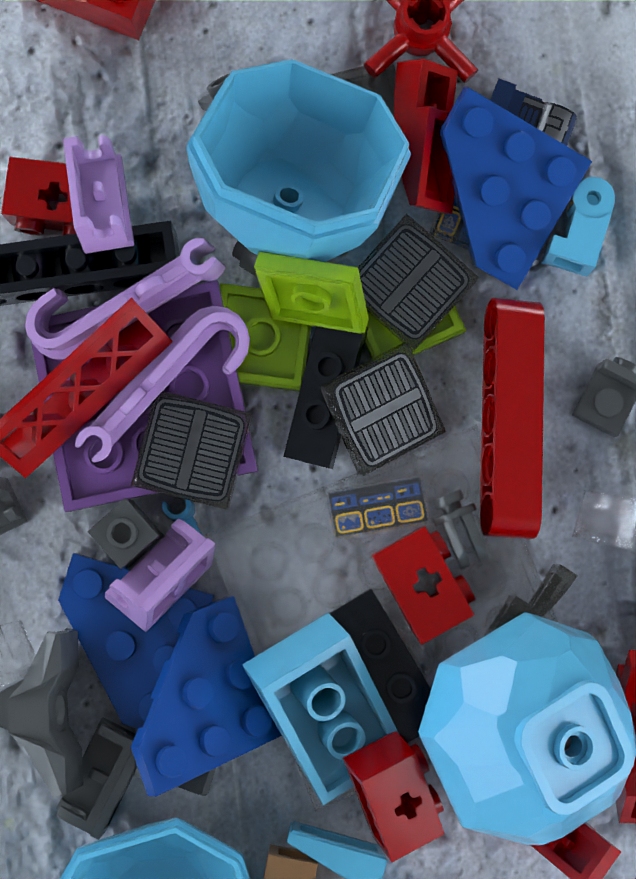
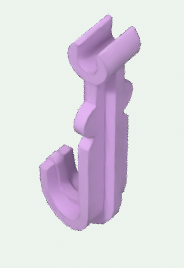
[25,238,226,360]
[75,306,250,462]

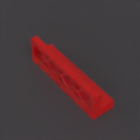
[0,297,173,479]

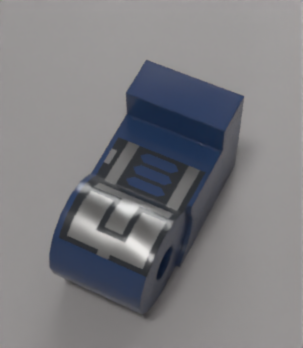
[490,78,577,146]

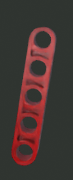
[480,298,545,539]

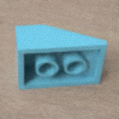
[242,613,398,806]

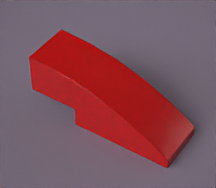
[394,59,458,214]

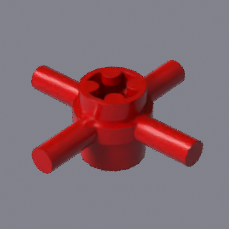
[364,0,478,83]

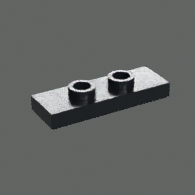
[283,326,368,469]
[329,588,431,743]

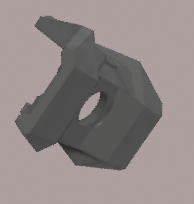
[0,628,83,797]

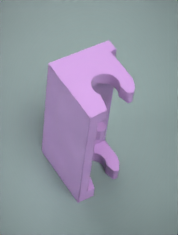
[63,135,134,254]
[105,519,215,632]

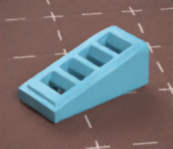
[287,821,387,879]

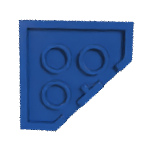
[439,87,592,290]
[58,553,215,729]
[131,596,282,797]

